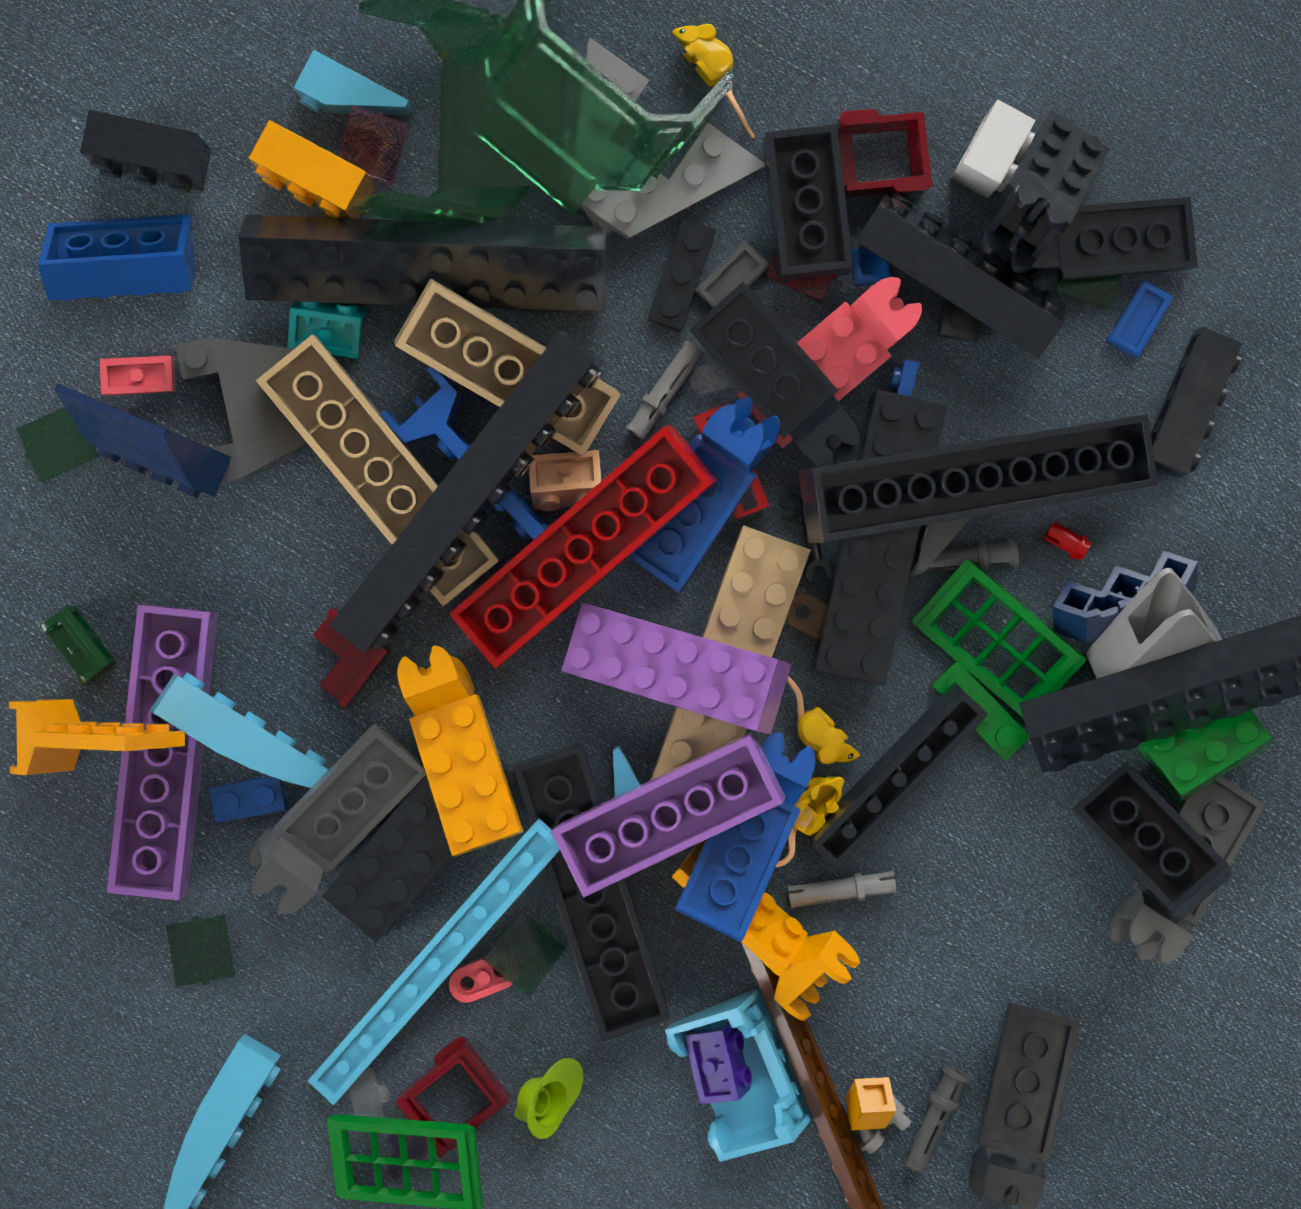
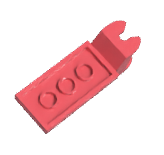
[737,277,922,449]

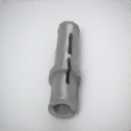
[625,340,704,440]
[788,870,897,909]

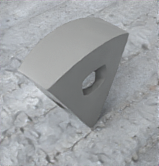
[1086,568,1222,679]

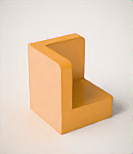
[845,1077,896,1131]

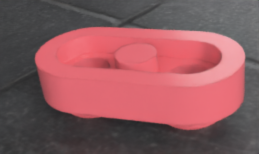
[449,952,518,1003]

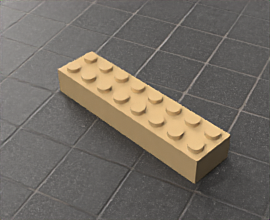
[256,334,499,606]
[649,525,811,781]

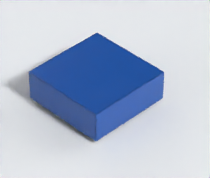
[852,247,891,286]

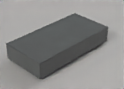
[695,240,770,309]

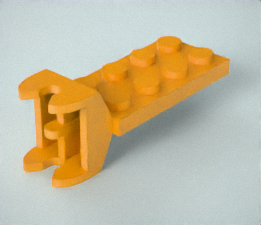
[398,646,523,857]
[8,699,185,775]
[672,840,860,1020]

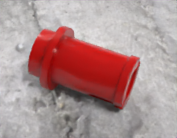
[1043,520,1091,561]

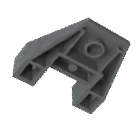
[175,337,309,487]

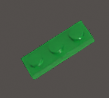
[930,660,1030,762]

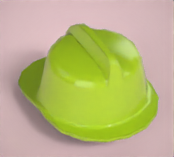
[514,1058,583,1139]

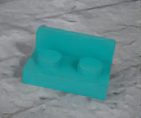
[288,302,367,359]

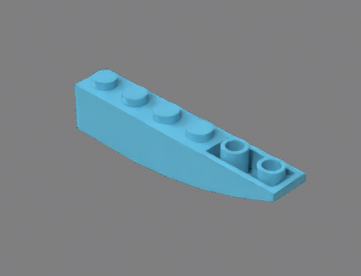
[150,672,328,788]
[164,1034,281,1209]

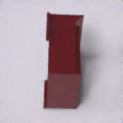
[837,109,933,198]
[395,1036,510,1158]

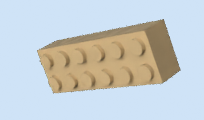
[394,279,621,456]

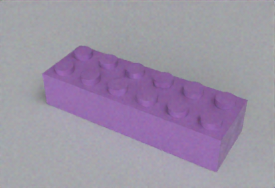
[562,602,792,735]
[551,731,786,897]

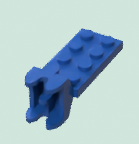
[380,367,549,539]
[629,397,780,593]
[674,732,815,942]

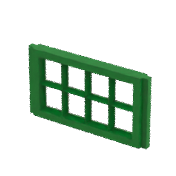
[911,558,1087,717]
[327,1114,484,1209]

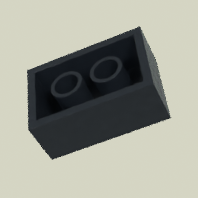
[80,110,212,193]

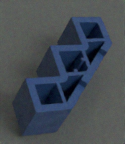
[1053,551,1198,643]

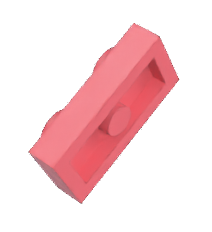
[100,356,176,396]

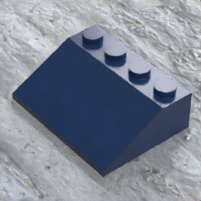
[54,383,232,498]

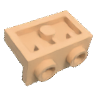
[529,450,601,511]

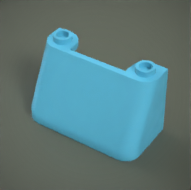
[665,988,813,1162]

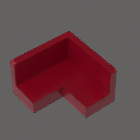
[313,608,392,708]

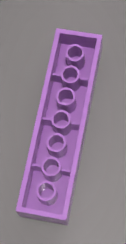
[107,605,219,900]

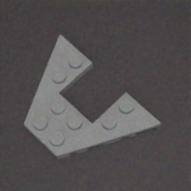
[569,38,765,240]

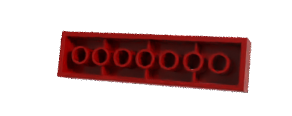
[449,425,718,669]

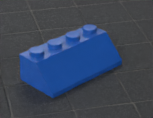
[38,214,195,301]

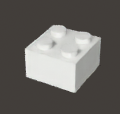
[951,99,1036,199]

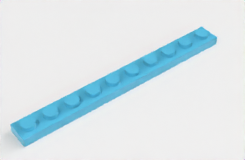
[308,819,560,1105]

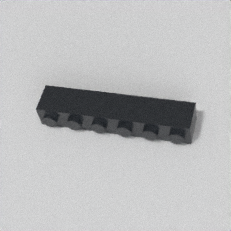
[808,682,988,869]

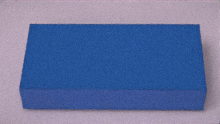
[1106,279,1174,359]

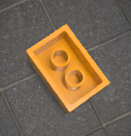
[249,120,375,219]

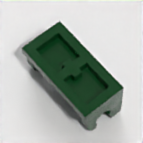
[40,606,117,686]

